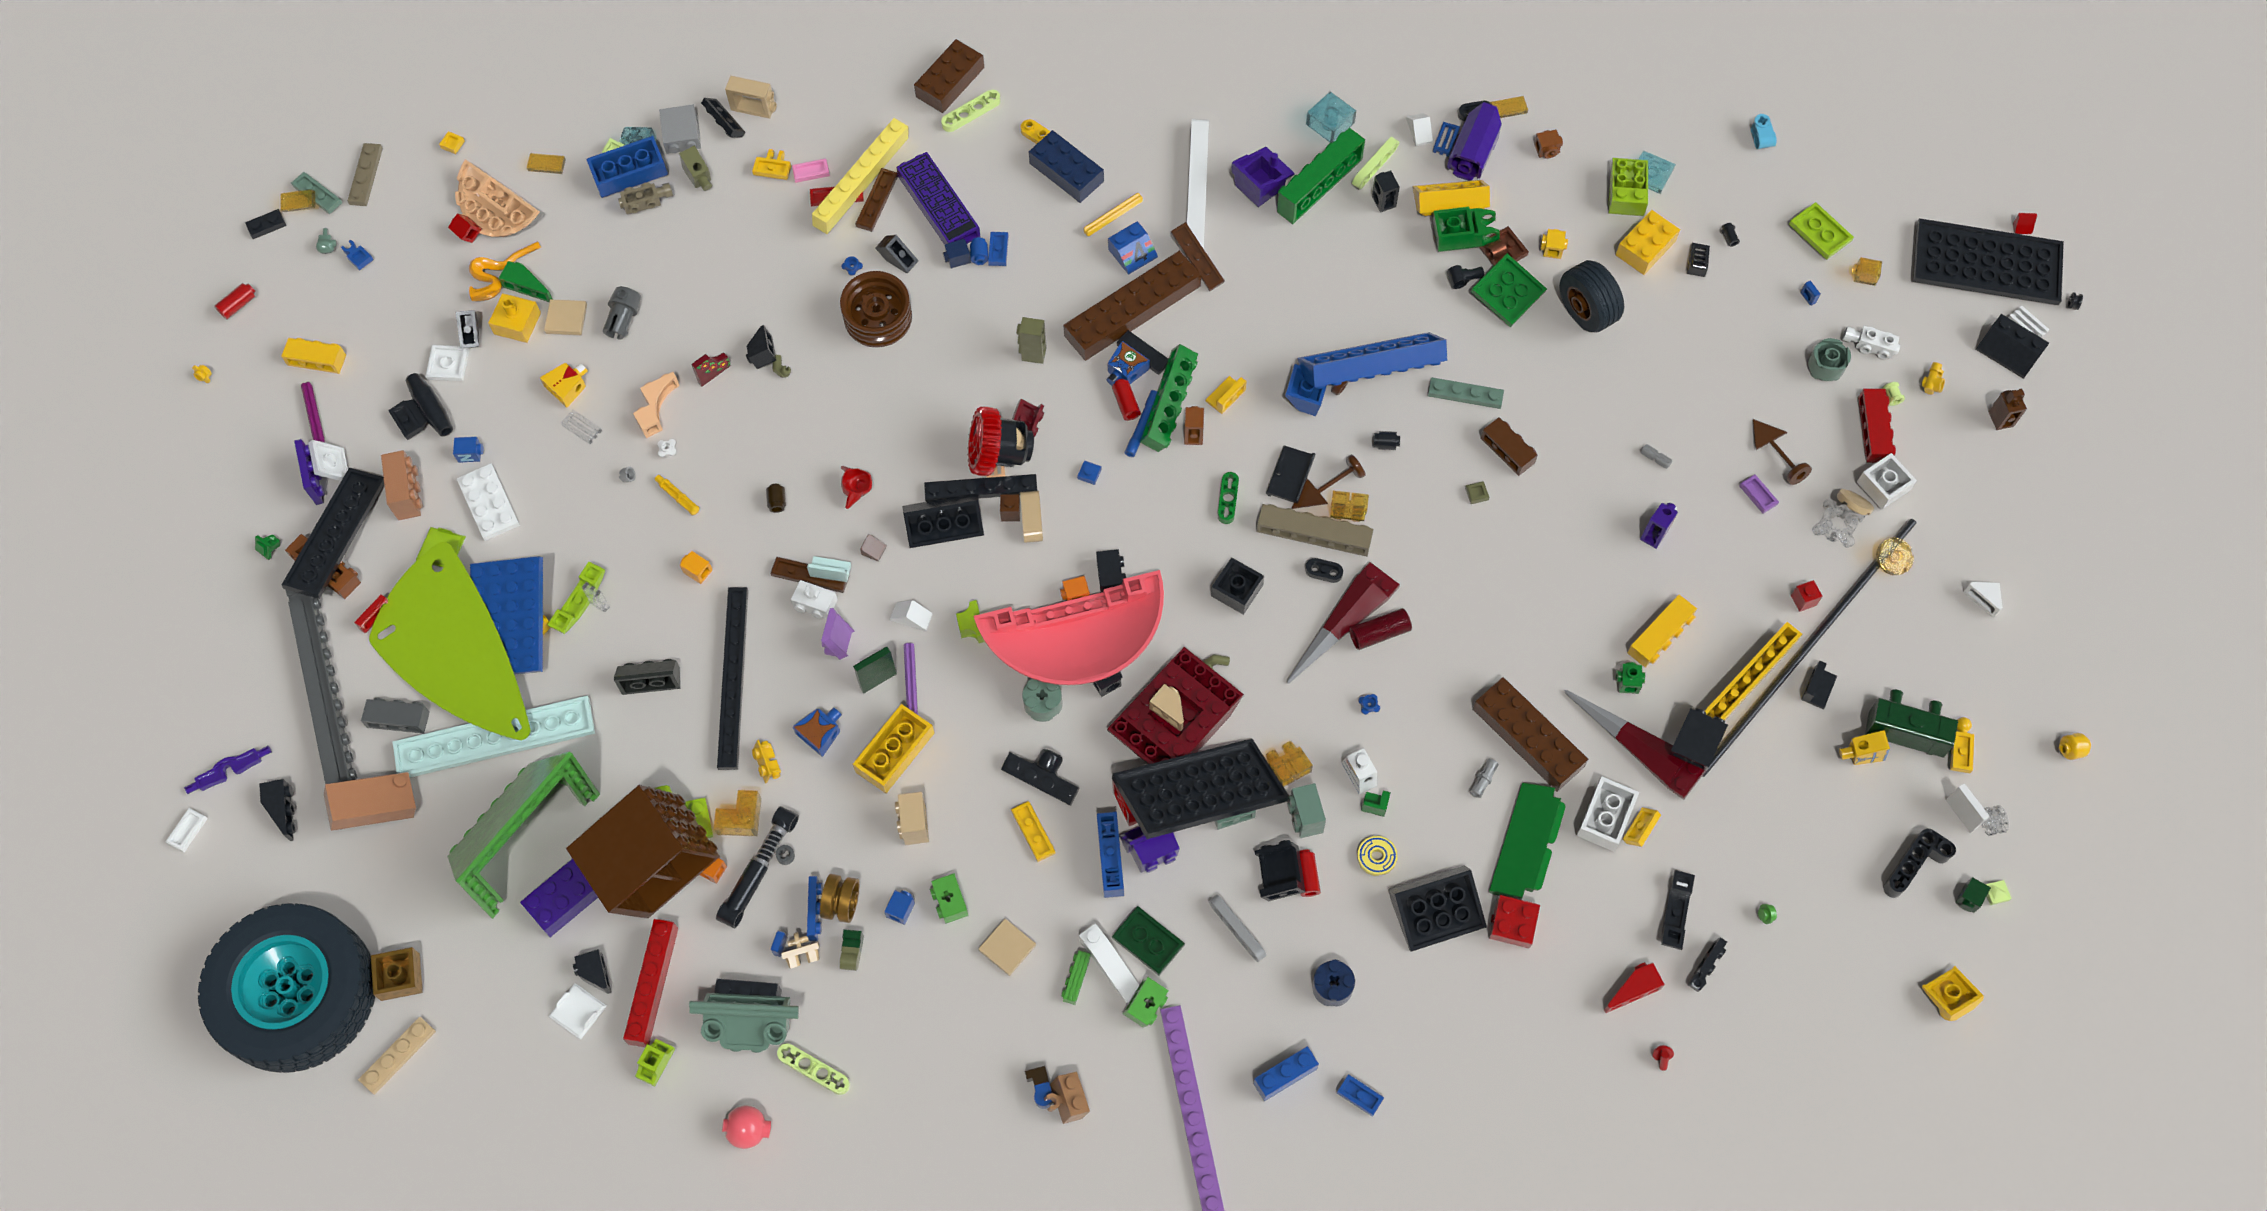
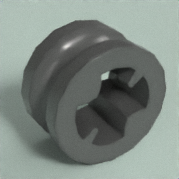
[775,845,795,865]

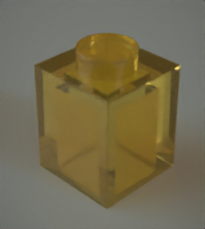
[1852,257,1882,286]

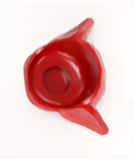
[841,466,872,509]

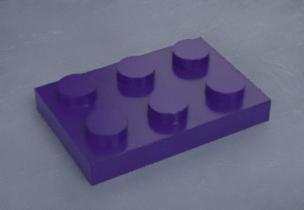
[294,439,325,505]

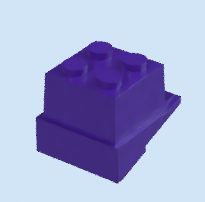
[1231,147,1295,208]
[1119,827,1180,873]

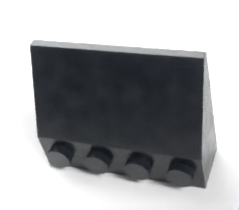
[1388,865,1487,952]

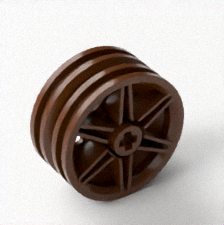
[840,271,912,347]

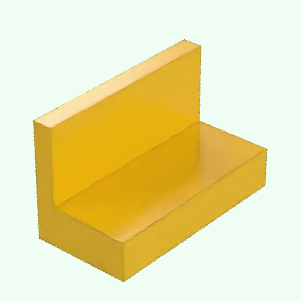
[1205,376,1247,414]

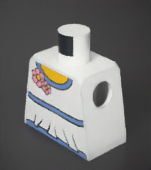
[1342,748,1377,795]

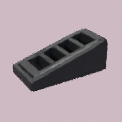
[1687,242,1710,277]

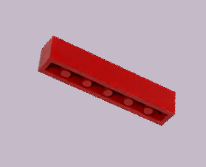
[623,919,678,1047]

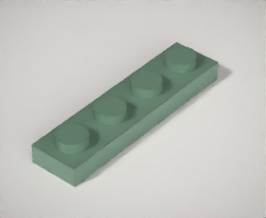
[1428,377,1504,409]

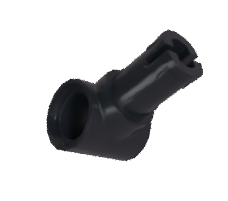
[1447,265,1484,289]

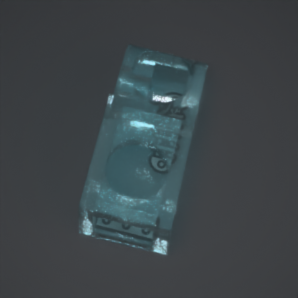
[619,127,657,145]

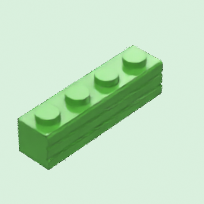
[1061,950,1091,1005]

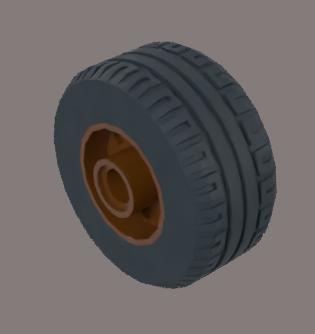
[1559,260,1625,333]

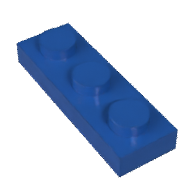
[807,876,823,941]

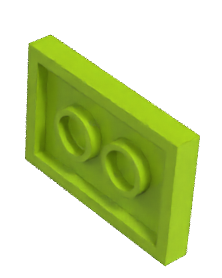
[1789,202,1854,260]

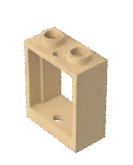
[725,75,777,119]

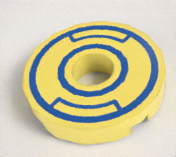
[1357,836,1398,876]

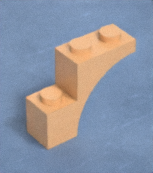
[633,372,680,438]

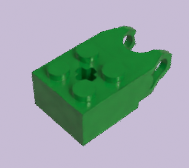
[1433,206,1500,252]

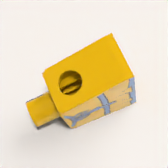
[1839,730,1890,765]

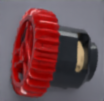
[967,406,1034,476]

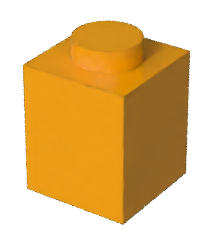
[680,550,713,584]

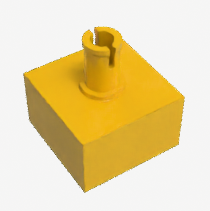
[488,293,541,343]

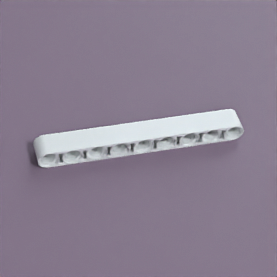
[1187,119,1209,249]

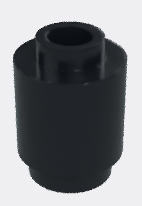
[1374,431,1400,450]

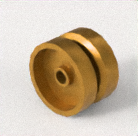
[820,874,860,923]

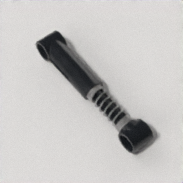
[716,806,799,929]

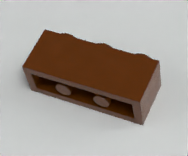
[1480,417,1538,476]

